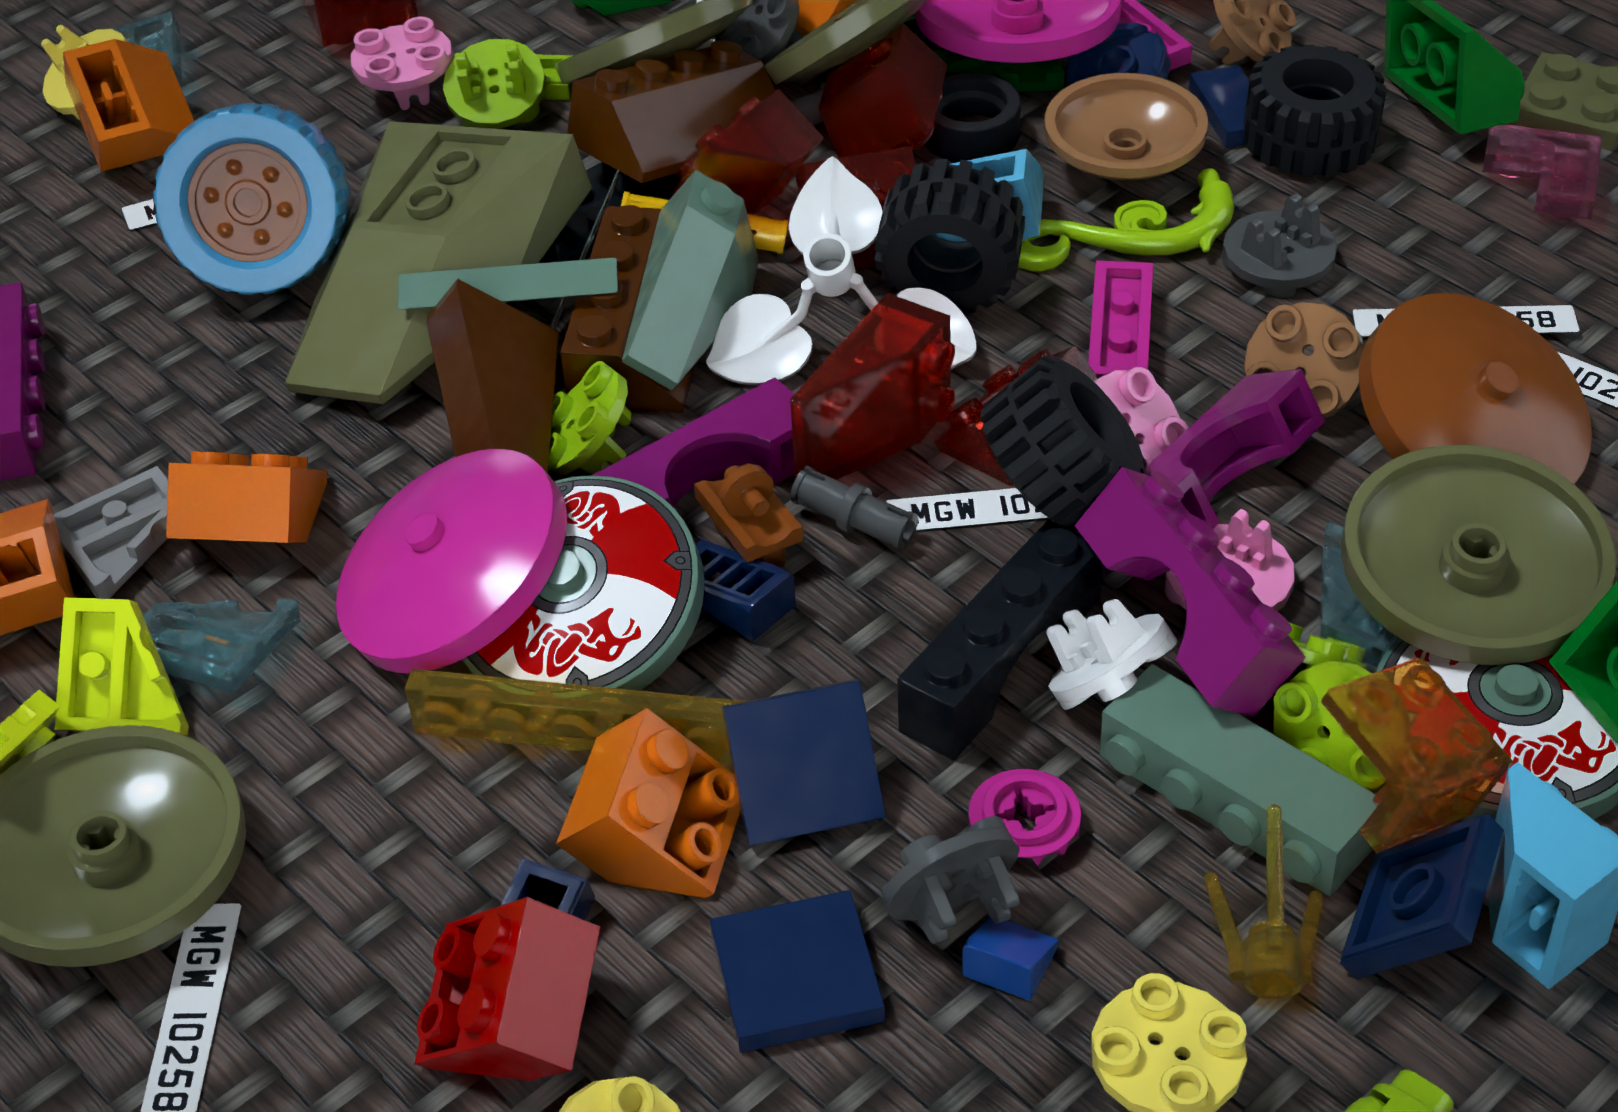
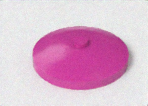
[915,0,1121,63]
[336,449,567,673]

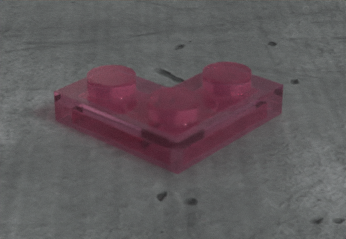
[1482,124,1602,220]

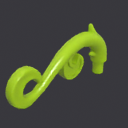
[1018,168,1234,272]

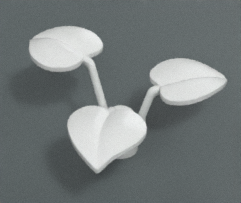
[706,157,977,386]

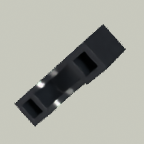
[897,519,1102,761]

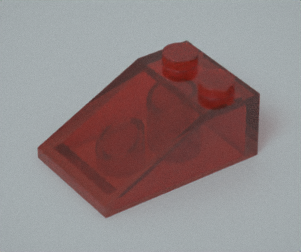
[790,293,955,480]

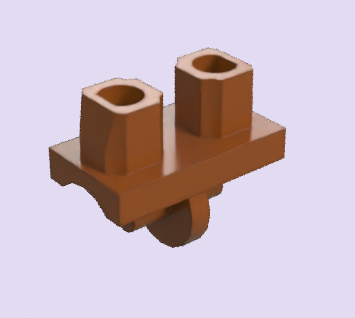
[694,463,803,568]

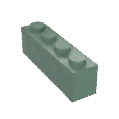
[1100,664,1386,897]

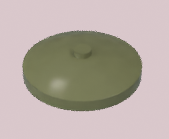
[554,0,753,84]
[764,0,928,84]
[1341,444,1616,665]
[0,725,246,967]

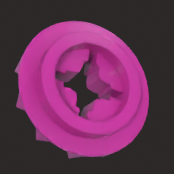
[969,769,1081,866]

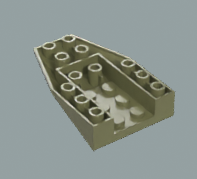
[285,121,592,404]

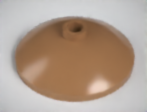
[1044,73,1208,181]

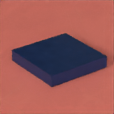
[721,679,886,846]
[1340,814,1504,979]
[710,890,885,1053]

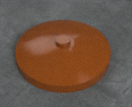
[1359,293,1592,484]

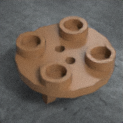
[1208,0,1296,65]
[1244,302,1364,418]

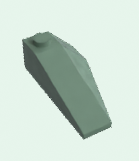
[621,170,759,391]

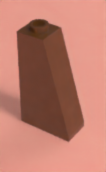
[427,279,559,474]

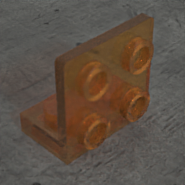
[1321,658,1513,853]

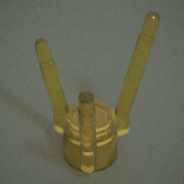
[1204,804,1323,1000]

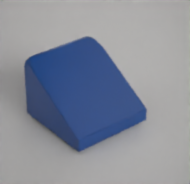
[963,917,1059,1001]

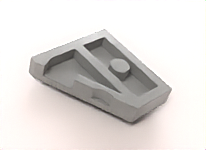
[54,466,168,599]

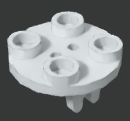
[1046,599,1178,710]

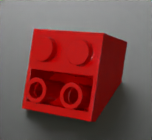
[414,897,600,1081]

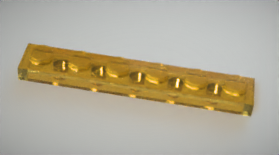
[405,669,745,764]

